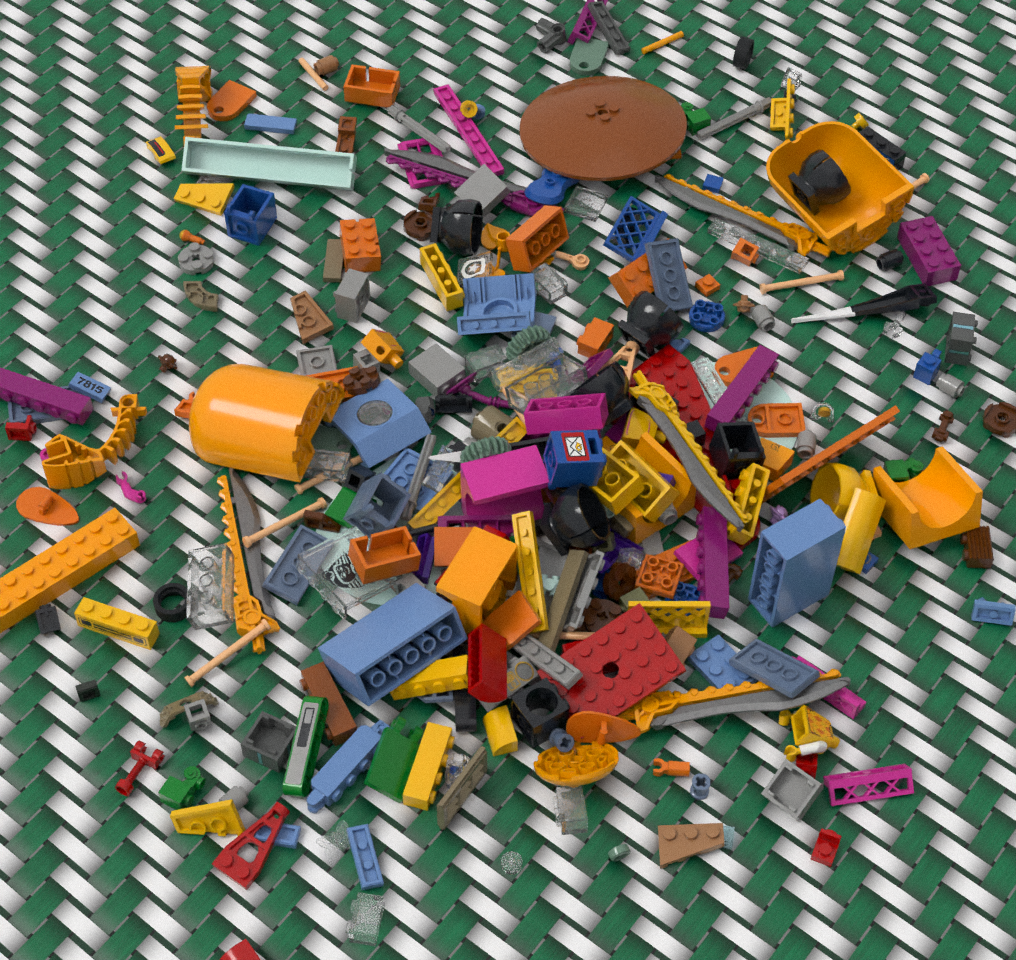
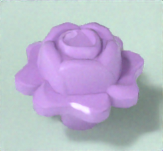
[769,505,788,524]

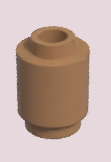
[314,55,339,76]

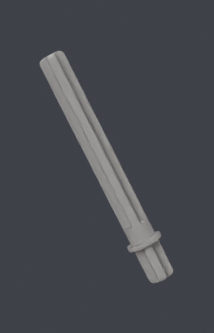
[697,97,771,140]
[387,105,451,153]
[400,434,436,521]

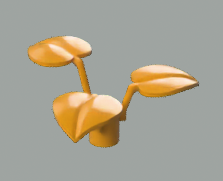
[475,223,554,278]

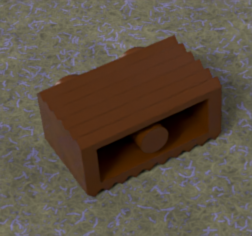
[960,526,994,568]

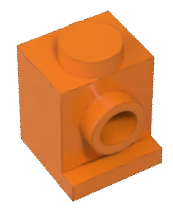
[731,238,760,266]

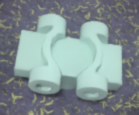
[541,574,560,597]

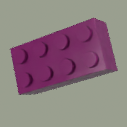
[897,216,961,286]

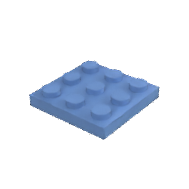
[383,447,454,513]

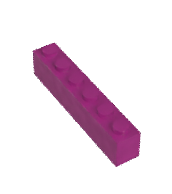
[704,345,779,431]
[0,368,94,426]
[696,506,730,619]

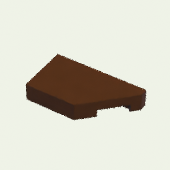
[418,193,440,212]
[303,510,341,533]

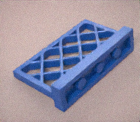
[603,196,668,262]

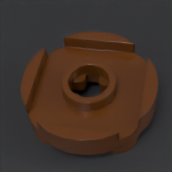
[403,210,433,241]
[343,366,381,395]
[983,402,1016,438]
[603,562,636,602]
[582,598,622,632]

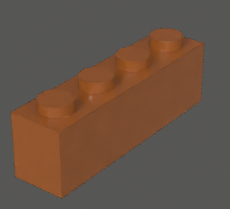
[299,662,357,746]

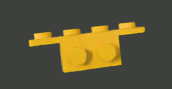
[770,78,795,140]

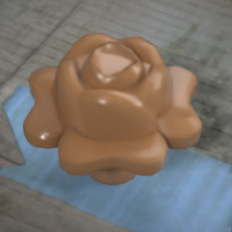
[733,295,755,313]

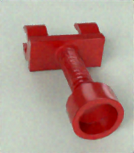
[115,740,165,796]

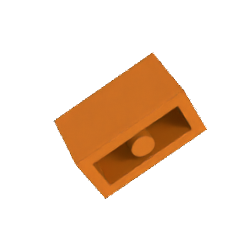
[576,317,614,358]

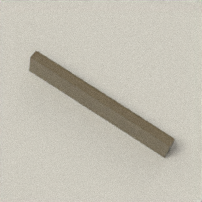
[538,550,589,652]

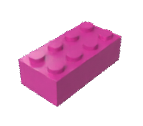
[524,393,609,436]

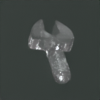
[883,311,906,339]

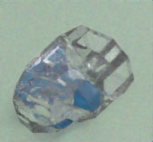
[444,753,469,789]

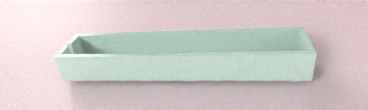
[182,137,357,191]

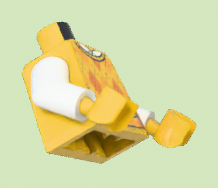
[779,705,840,762]

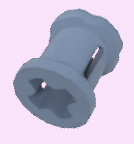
[549,728,574,752]
[690,773,710,800]

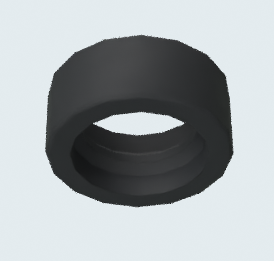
[733,36,754,70]
[153,583,193,622]

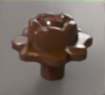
[158,354,178,373]

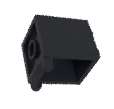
[708,421,766,480]

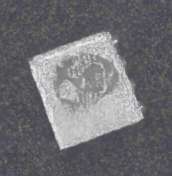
[296,525,403,619]

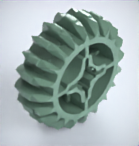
[506,325,554,370]
[460,436,512,463]

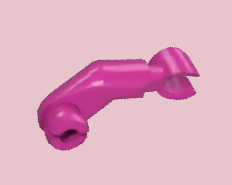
[116,471,146,504]

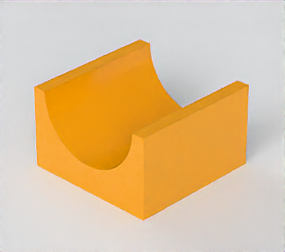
[619,432,696,545]
[873,446,983,549]
[436,526,518,642]

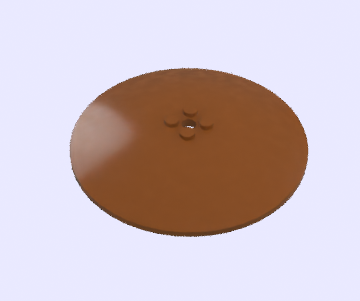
[520,76,687,181]

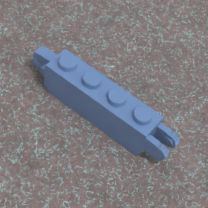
[306,720,390,814]

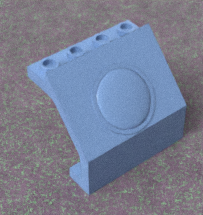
[457,273,537,335]

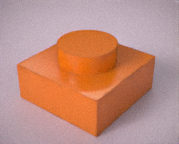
[695,274,720,297]

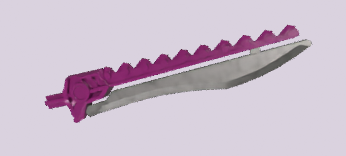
[384,148,565,216]

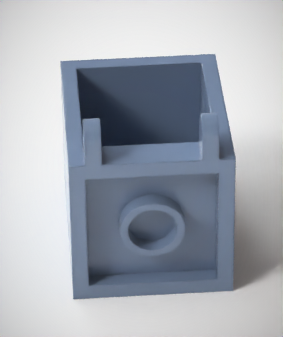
[343,472,411,539]

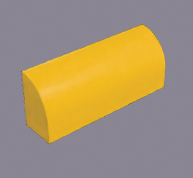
[836,488,886,574]

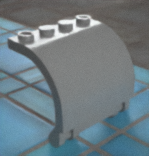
[502,537,605,632]

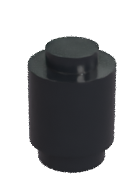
[876,249,904,271]

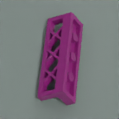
[567,0,608,45]

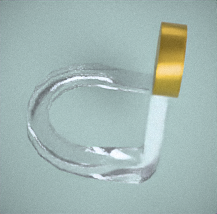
[810,402,834,422]

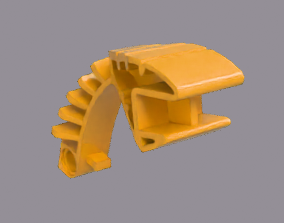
[175,66,213,144]
[42,394,147,489]

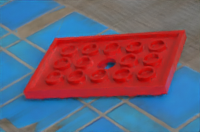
[537,603,686,739]

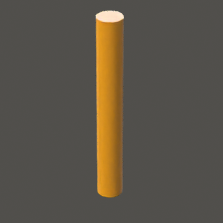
[641,31,684,54]

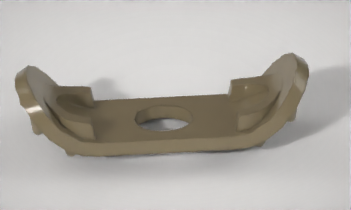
[159,691,219,728]

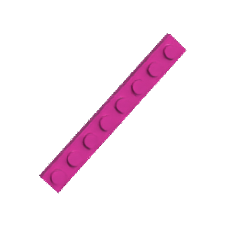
[433,84,504,176]

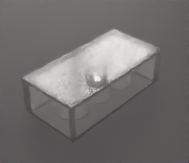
[505,354,588,415]
[186,543,234,630]

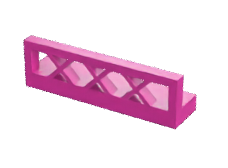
[792,655,866,720]
[823,764,914,806]

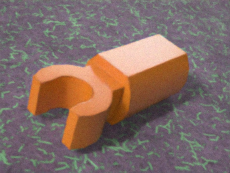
[653,758,690,777]

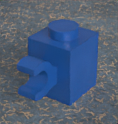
[913,349,942,385]

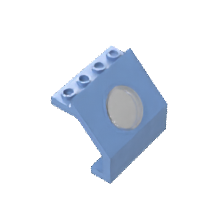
[324,378,432,468]

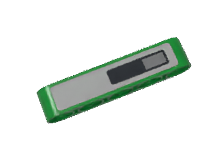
[282,696,329,797]

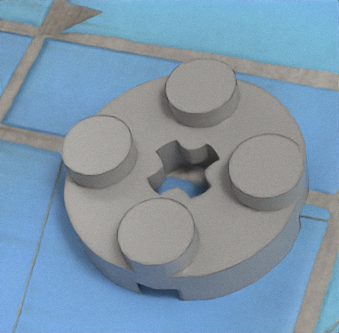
[178,242,214,275]

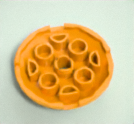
[534,741,619,788]

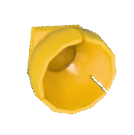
[810,462,878,522]

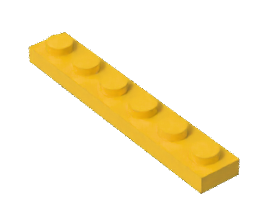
[512,511,549,634]

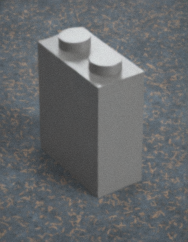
[454,164,510,218]
[408,343,465,396]

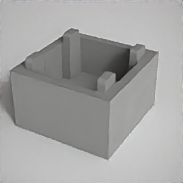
[333,268,371,323]
[761,759,824,822]

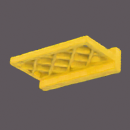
[627,601,711,638]

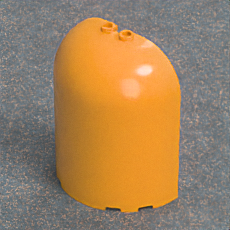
[766,121,914,255]
[189,364,345,483]

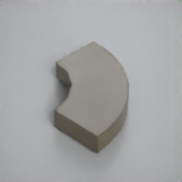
[183,281,219,312]
[610,513,634,539]

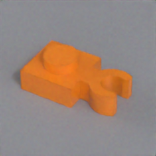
[174,392,195,419]

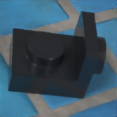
[35,604,61,635]

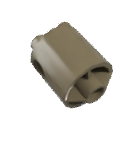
[471,406,523,441]

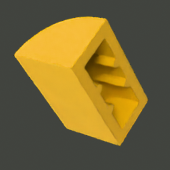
[483,705,518,756]

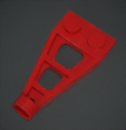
[212,802,290,890]

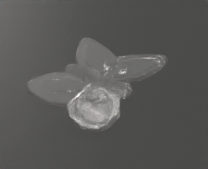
[316,820,350,865]

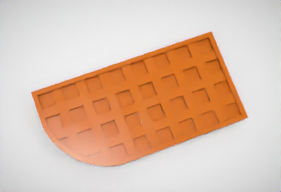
[762,405,900,503]

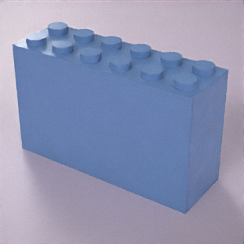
[748,499,846,627]
[318,583,468,707]

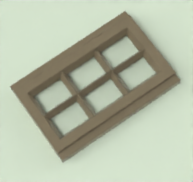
[437,746,487,830]

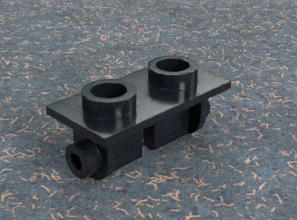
[435,394,472,413]

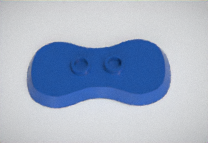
[524,168,580,205]

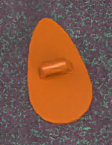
[16,487,79,526]
[566,711,641,745]

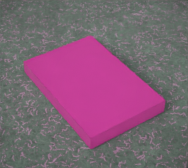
[674,538,743,581]

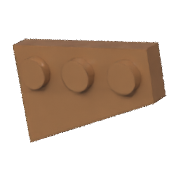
[290,290,334,344]
[658,823,724,869]

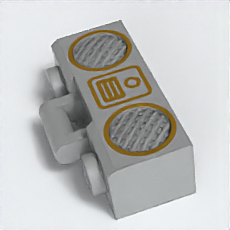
[479,655,539,712]

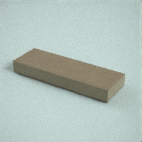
[323,239,343,283]

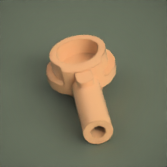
[555,251,590,271]

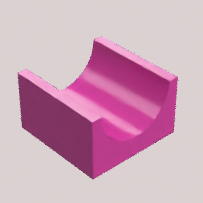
[460,445,549,537]

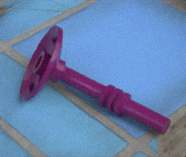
[446,372,521,409]

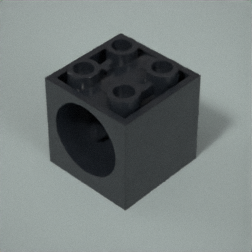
[511,678,570,748]

